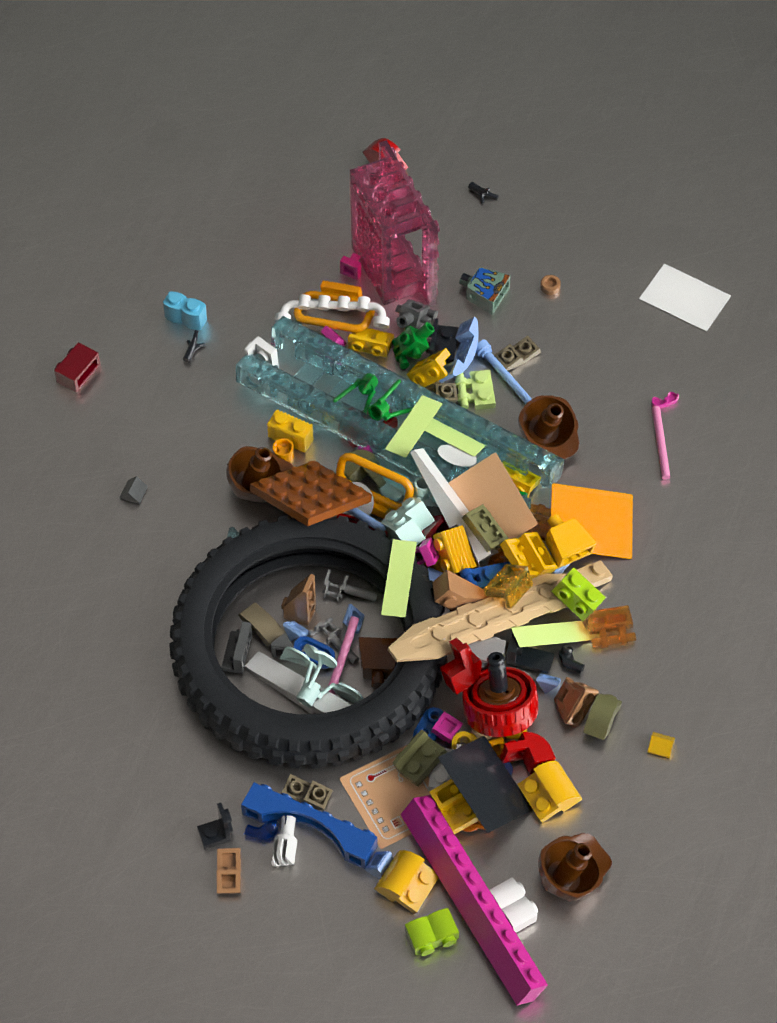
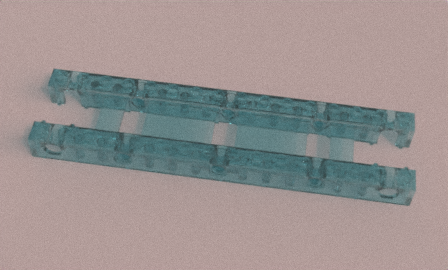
[236,316,564,509]

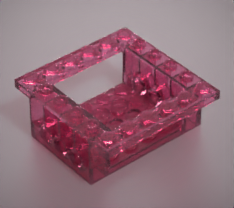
[350,140,440,306]

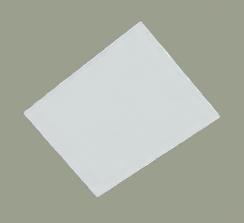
[639,264,731,331]

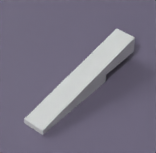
[410,448,499,562]
[245,651,351,714]

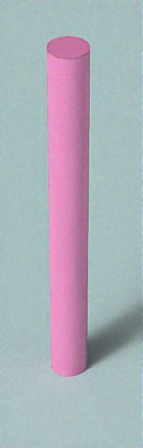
[652,406,670,480]
[328,616,359,695]

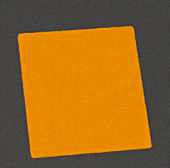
[551,483,633,559]

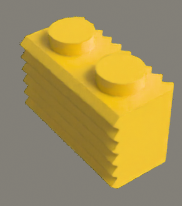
[267,409,313,453]
[433,525,477,574]

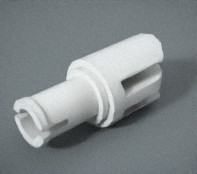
[271,815,297,867]

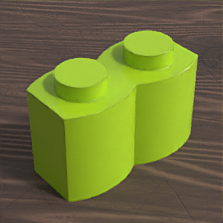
[405,908,459,956]

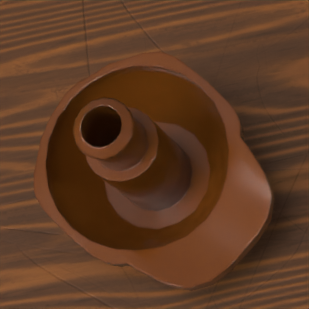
[518,395,579,462]
[226,446,294,503]
[538,833,612,902]

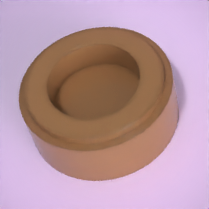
[540,275,561,295]

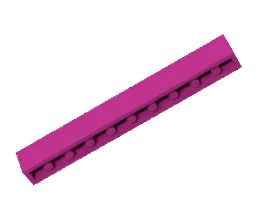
[400,795,548,1006]

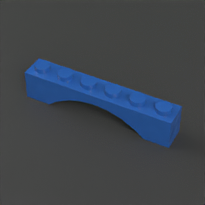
[241,782,378,869]

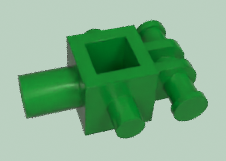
[392,322,435,369]

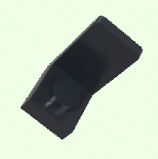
[506,633,554,674]
[197,802,233,850]

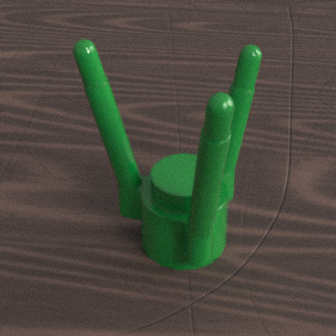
[333,373,378,415]
[368,379,414,421]

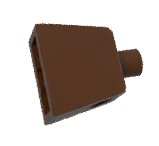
[359,637,398,689]

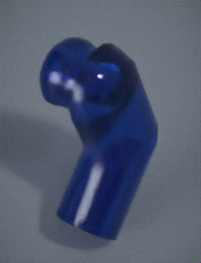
[244,820,279,841]

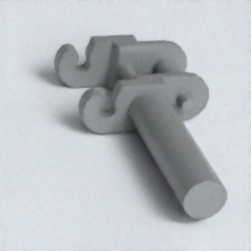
[322,569,378,601]
[309,618,359,664]

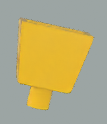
[545,514,597,569]

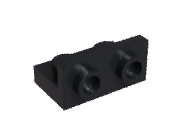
[426,318,458,364]

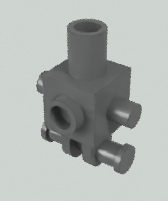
[395,299,438,329]

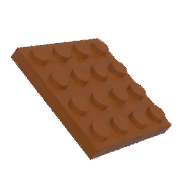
[250,461,372,526]

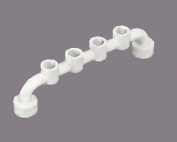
[274,294,390,329]

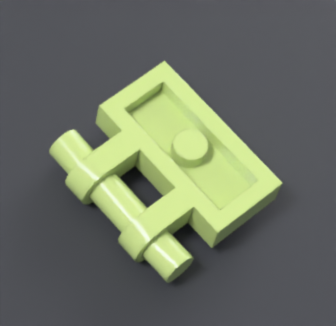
[454,370,496,410]

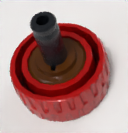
[462,652,538,737]

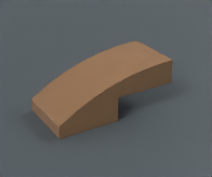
[217,848,241,894]

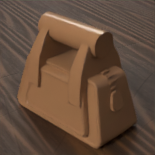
[554,677,599,726]

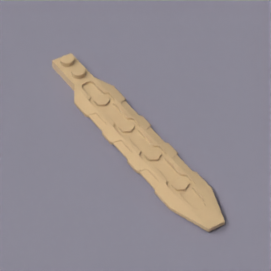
[388,560,613,662]

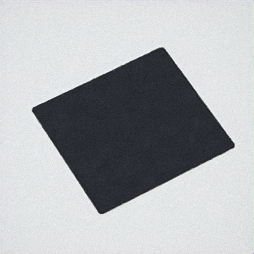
[438,736,533,833]

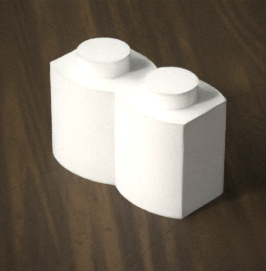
[489,877,538,932]

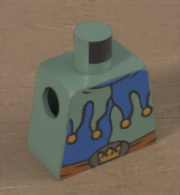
[459,267,510,315]

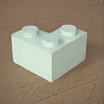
[381,496,435,546]

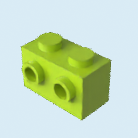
[551,567,606,621]

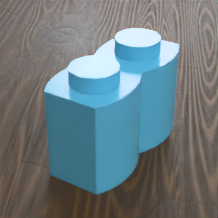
[163,291,207,330]

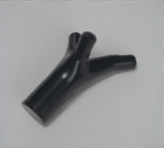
[468,182,499,204]
[183,330,206,363]

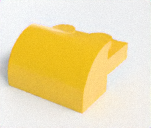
[500,532,558,581]
[517,761,582,823]
[429,779,479,834]
[374,850,439,914]

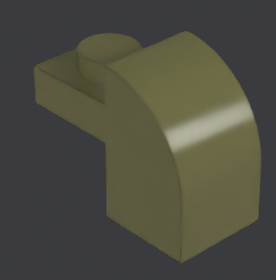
[336,450,386,488]
[583,693,622,740]

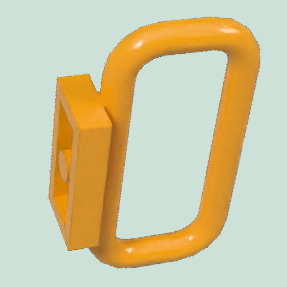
[293,280,375,332]
[336,453,414,519]

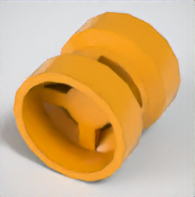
[272,438,294,464]

